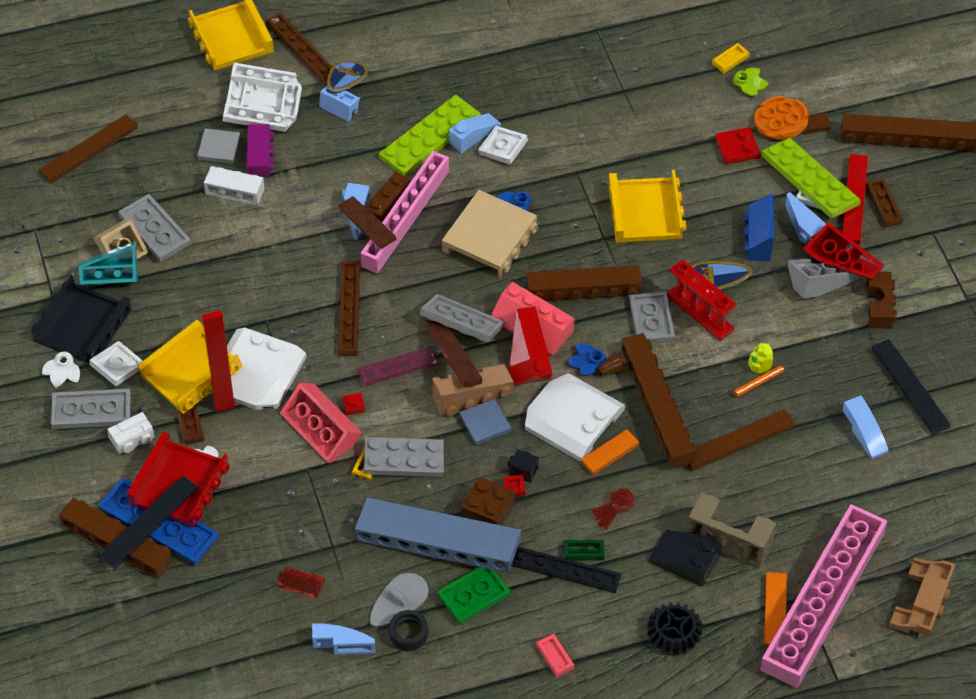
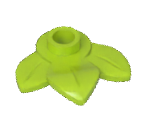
[733,68,768,96]

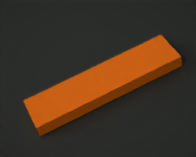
[764,572,787,647]

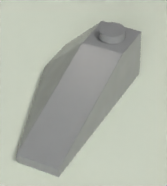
[787,259,862,299]

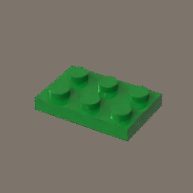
[437,567,511,625]

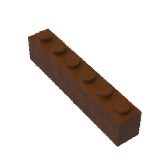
[527,265,642,301]
[59,497,173,580]

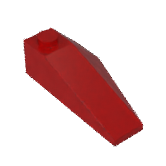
[803,222,884,280]
[509,306,552,386]

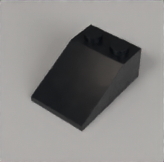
[648,530,722,587]

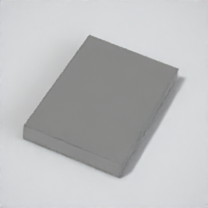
[629,292,675,343]

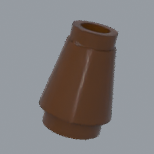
[597,353,627,377]

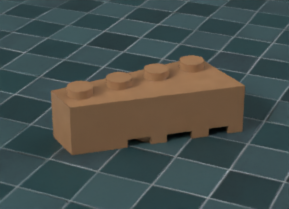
[433,364,513,418]

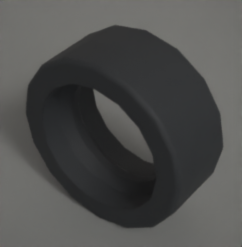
[389,610,428,651]

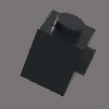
[507,449,539,483]

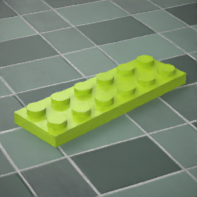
[379,95,481,176]
[761,138,860,219]

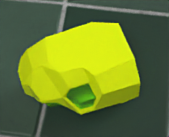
[748,343,773,374]

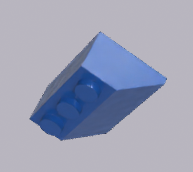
[744,194,774,261]

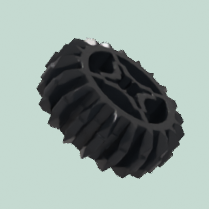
[647,601,703,655]

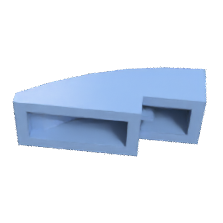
[843,395,889,459]
[312,624,376,655]

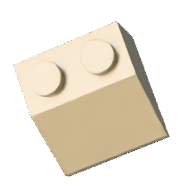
[93,220,148,259]

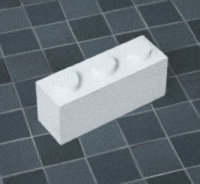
[204,166,265,206]

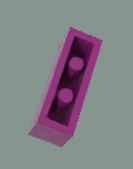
[247,124,274,178]

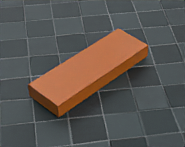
[581,429,639,476]

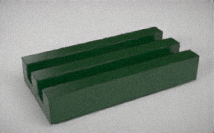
[564,540,605,561]

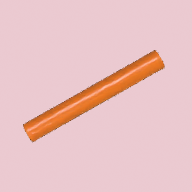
[733,365,784,397]

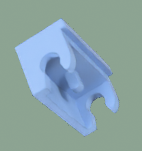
[319,86,360,122]

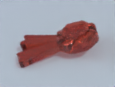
[592,488,635,530]

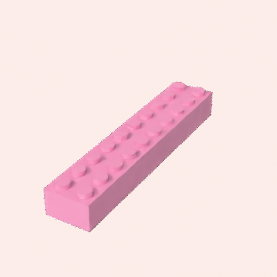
[760,504,887,688]

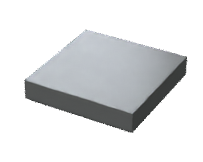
[197,129,241,164]

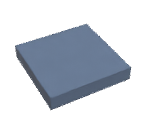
[459,399,511,445]

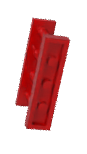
[667,259,737,342]

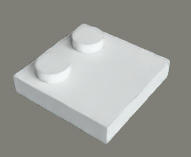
[478,126,528,165]
[90,341,143,386]

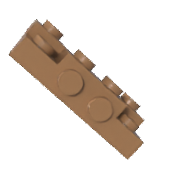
[889,558,955,636]

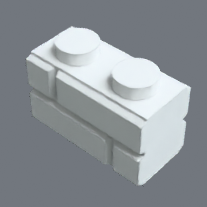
[107,412,154,454]

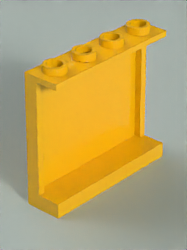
[188,0,274,71]
[608,170,686,243]
[137,320,243,414]

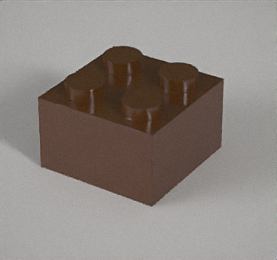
[461,476,515,526]

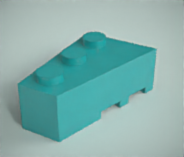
[79,241,139,285]

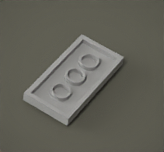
[118,194,191,262]
[420,294,505,342]
[51,389,131,429]
[364,437,444,477]

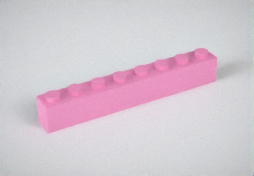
[361,151,449,274]

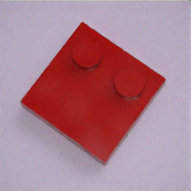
[715,127,761,165]

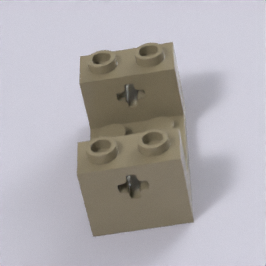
[687,493,776,569]

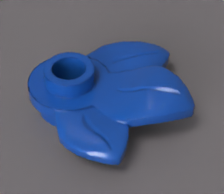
[497,192,531,211]
[568,343,606,375]

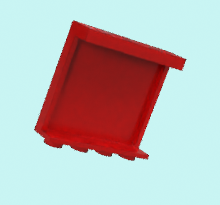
[127,432,230,527]

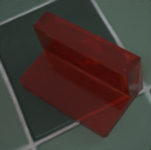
[278,567,324,598]

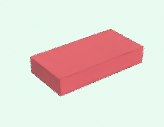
[536,634,575,678]

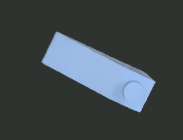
[449,113,501,154]
[342,183,370,240]
[785,192,826,245]

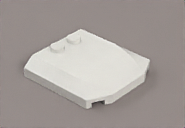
[223,63,302,132]
[227,328,306,410]
[525,373,625,462]

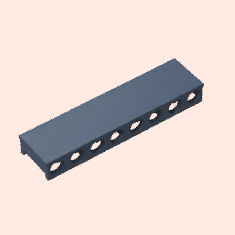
[355,497,521,574]

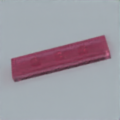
[357,346,436,387]

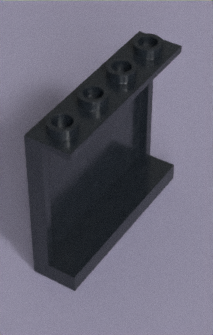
[32,276,132,364]

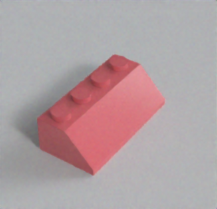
[491,282,574,356]
[280,383,362,463]

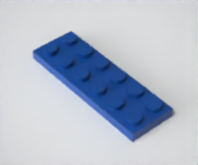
[98,478,219,566]

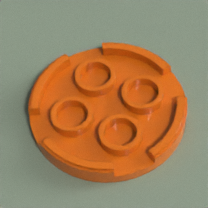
[754,96,809,140]

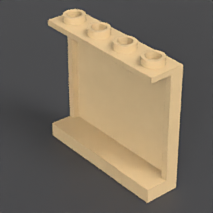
[442,190,538,278]

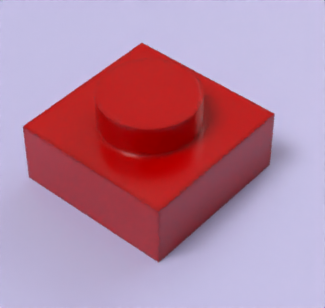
[342,392,365,416]
[503,475,525,497]

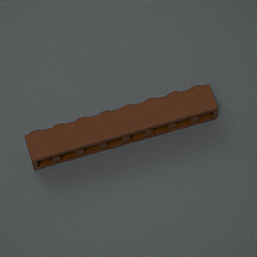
[841,113,976,151]
[621,333,696,469]

